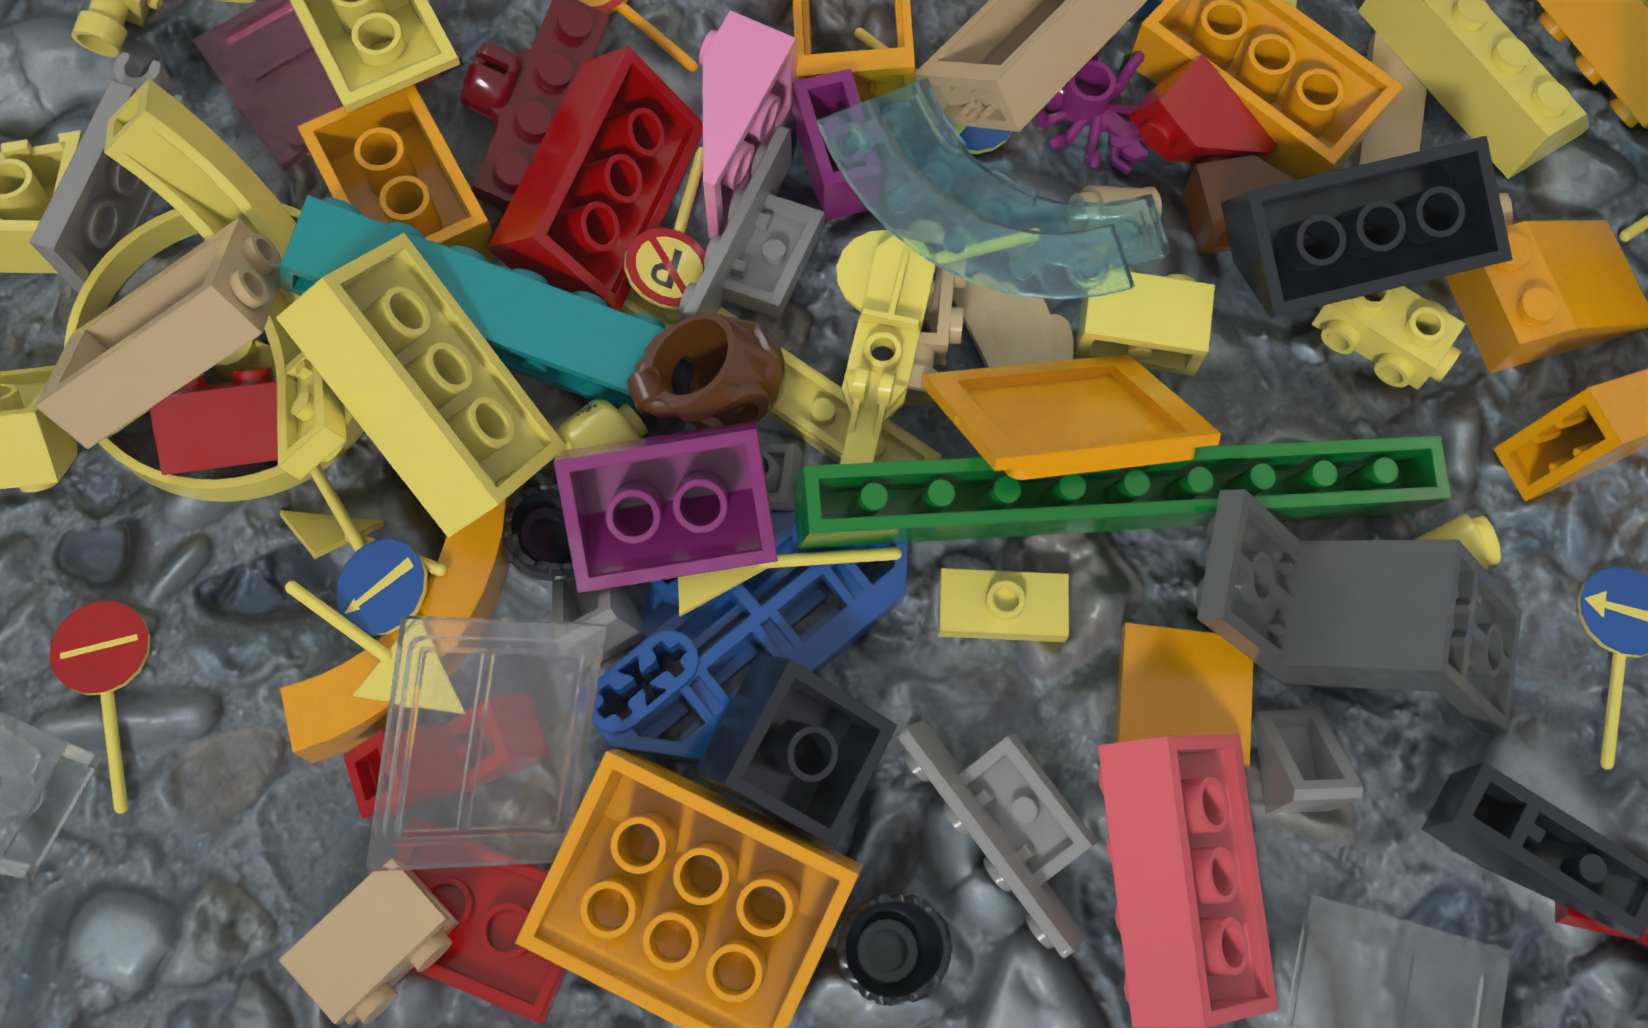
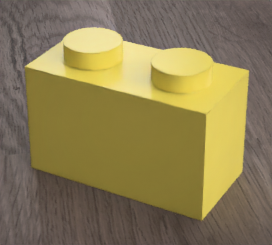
[1074,265,1215,376]

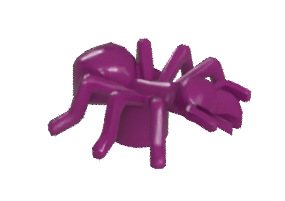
[1034,50,1153,174]

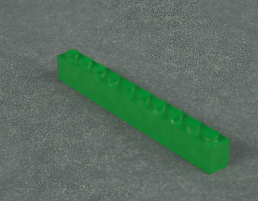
[793,436,1451,549]

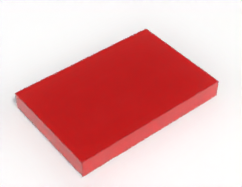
[393,815,568,1024]

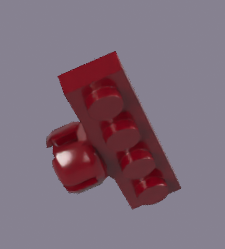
[460,0,610,211]

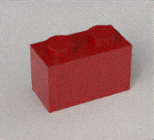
[149,366,278,475]

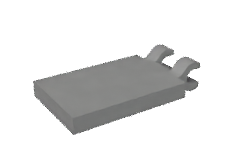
[29,52,190,294]

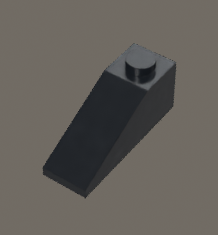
[1421,762,1648,939]

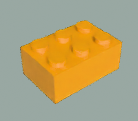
[297,84,496,261]

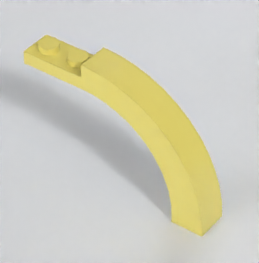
[104,78,347,480]

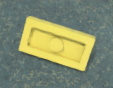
[938,568,1069,642]

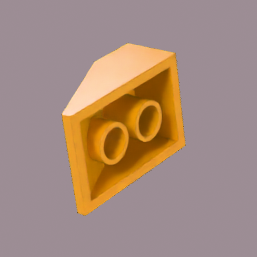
[1445,220,1648,374]

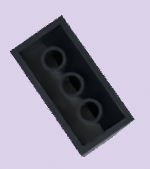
[1221,136,1513,318]

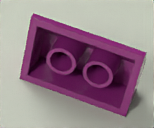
[554,420,778,593]

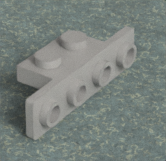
[679,125,825,320]
[897,720,1098,959]

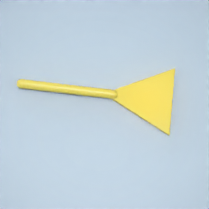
[678,547,902,617]

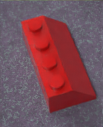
[487,45,703,311]

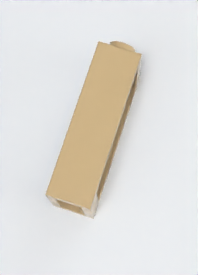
[913,0,1147,132]
[35,218,282,449]

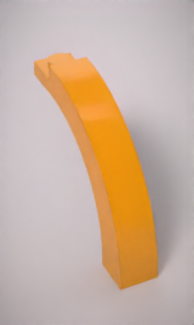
[280,491,516,764]

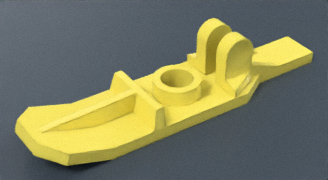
[840,235,937,464]

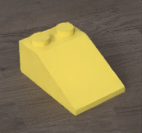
[289,0,460,113]

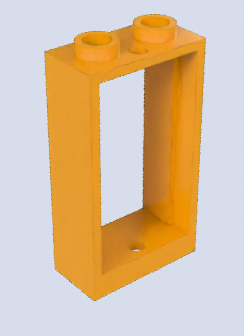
[793,0,916,103]

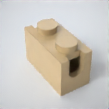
[279,856,459,1025]

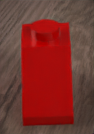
[1128,54,1277,164]

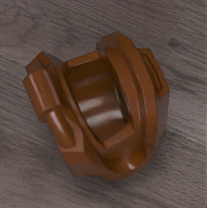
[626,312,788,430]

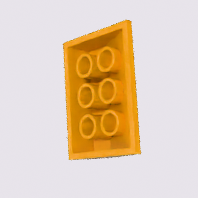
[515,748,863,1028]

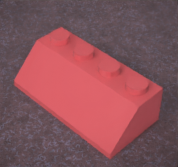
[1098,734,1278,1028]

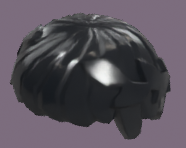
[503,484,575,582]
[836,892,953,1006]

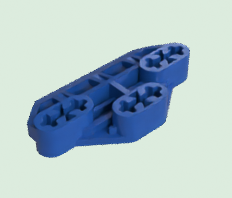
[585,511,908,764]

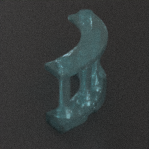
[816,77,1171,299]

